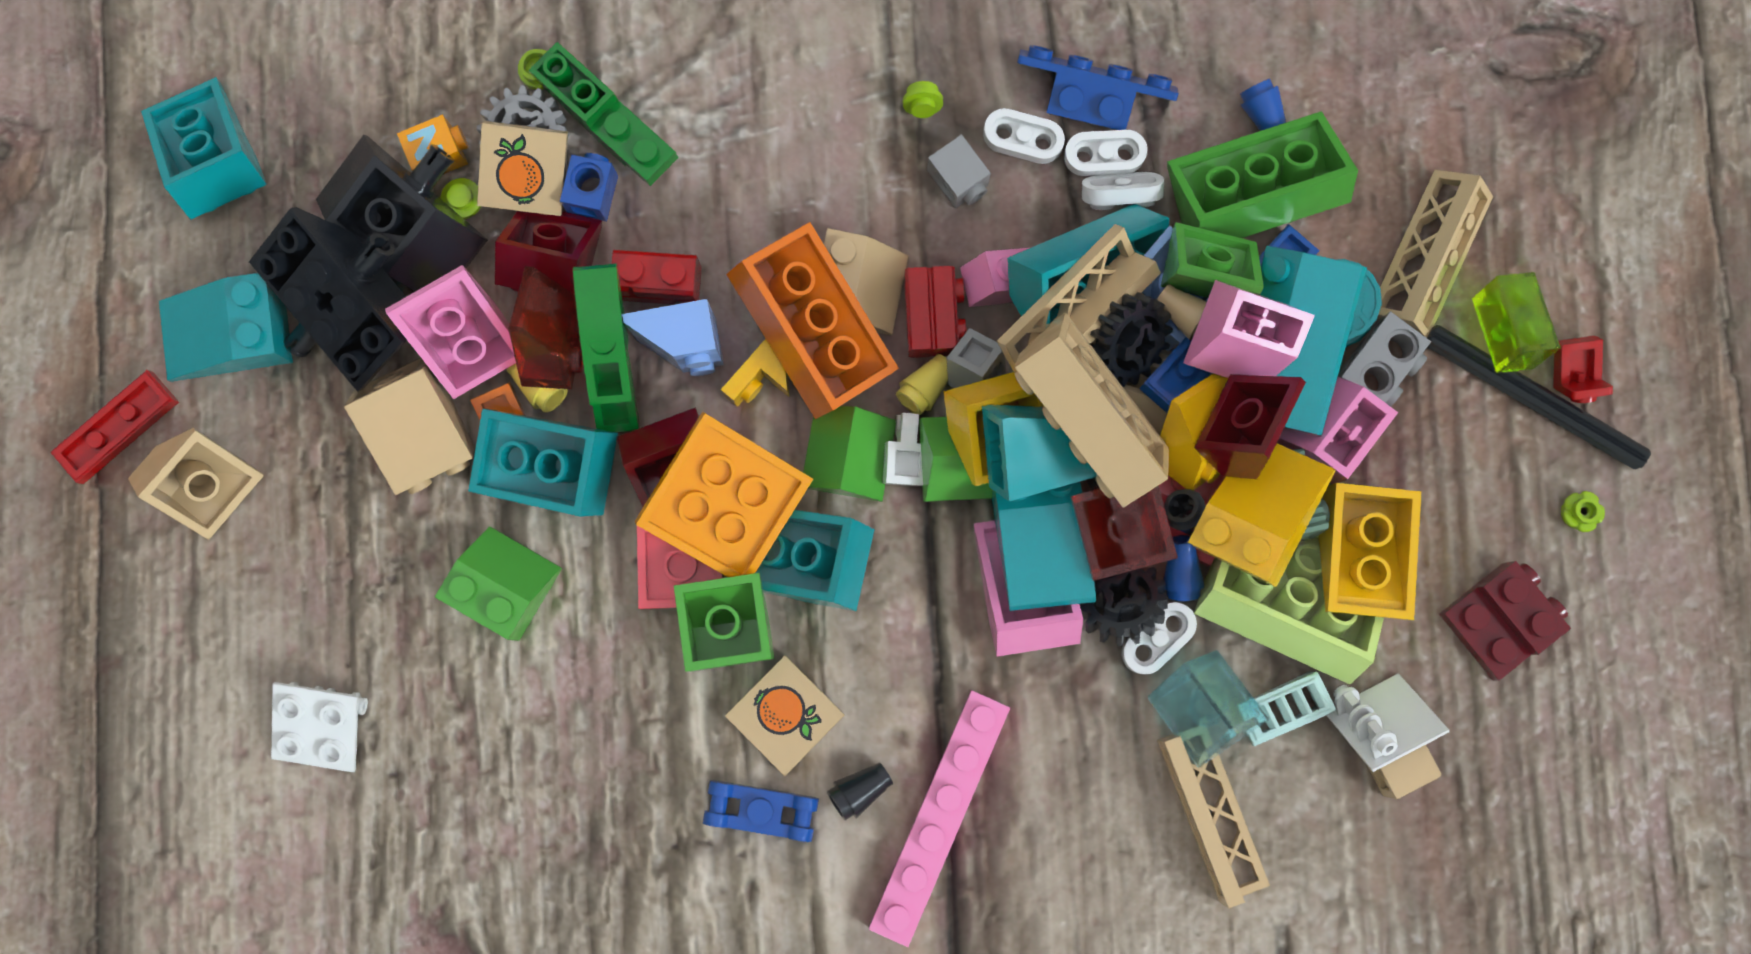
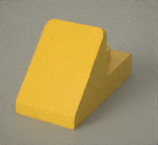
[721,339,789,407]

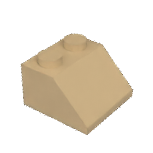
[824,228,909,336]

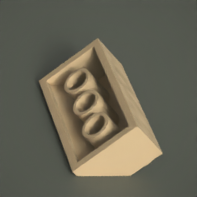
[1015,312,1169,508]

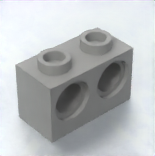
[1338,311,1431,407]

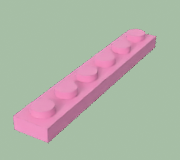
[869,690,1010,947]

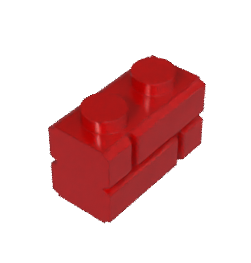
[611,250,702,305]
[904,266,966,358]

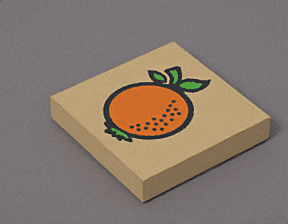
[477,121,568,216]
[725,655,845,776]

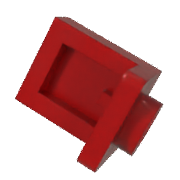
[1553,335,1613,403]

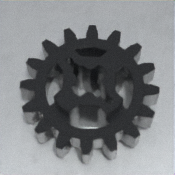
[1090,292,1173,387]
[1080,555,1168,646]

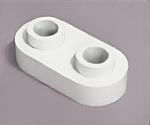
[983,108,1065,164]
[1064,130,1147,176]
[1082,172,1164,210]
[1121,602,1197,674]

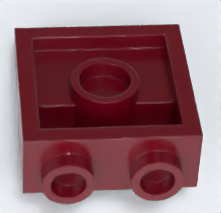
[1439,561,1571,681]

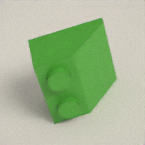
[435,526,562,641]
[674,573,775,672]

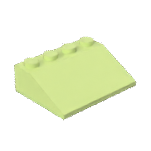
[1194,536,1384,684]

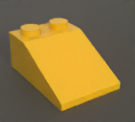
[1188,443,1336,587]
[1319,483,1422,620]

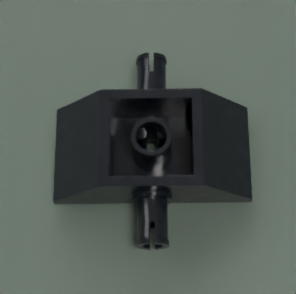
[316,135,488,292]
[249,207,407,392]

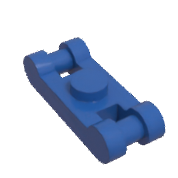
[703,780,819,842]

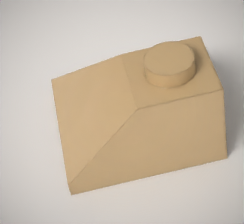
[128,428,264,540]

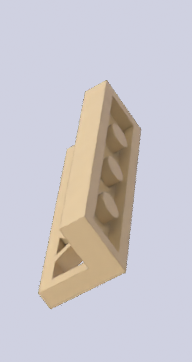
[1377,170,1493,338]
[997,224,1161,373]
[1157,722,1270,908]

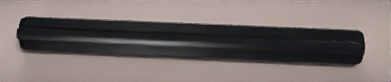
[1427,325,1651,469]

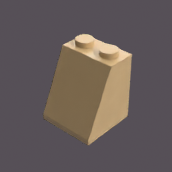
[344,357,475,495]

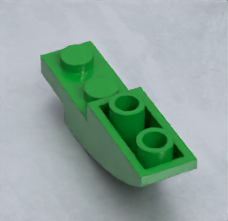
[529,42,679,186]
[573,263,639,432]

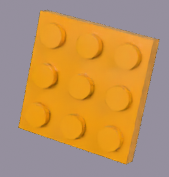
[635,411,813,577]

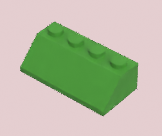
[1167,111,1358,238]

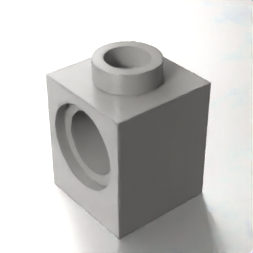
[927,134,991,209]
[947,328,1006,388]

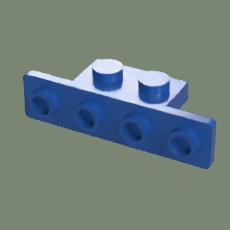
[1017,45,1179,130]

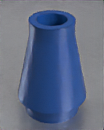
[1240,79,1287,131]
[1163,535,1205,601]

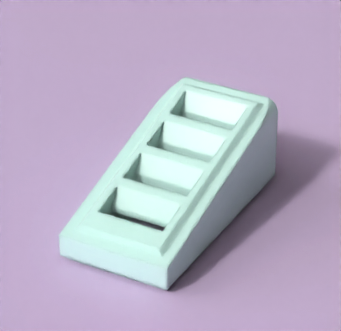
[1234,672,1336,746]

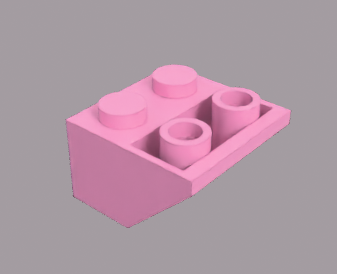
[1183,280,1315,378]
[1277,377,1398,484]

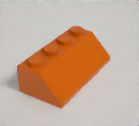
[726,222,899,419]

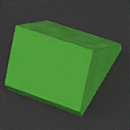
[1161,222,1264,298]
[803,406,896,502]
[919,417,992,502]

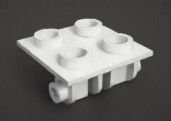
[1326,673,1449,772]
[271,682,368,772]

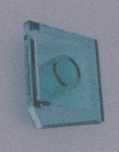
[1148,650,1269,768]

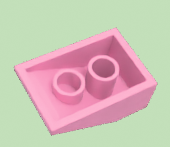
[385,265,526,399]
[974,520,1083,657]

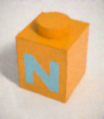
[397,114,469,174]

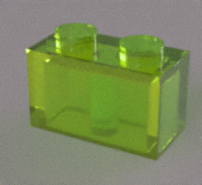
[1472,272,1561,373]

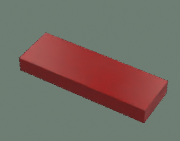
[50,370,179,484]

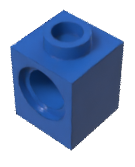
[560,153,618,222]

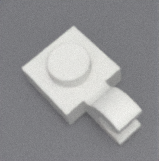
[883,413,923,486]

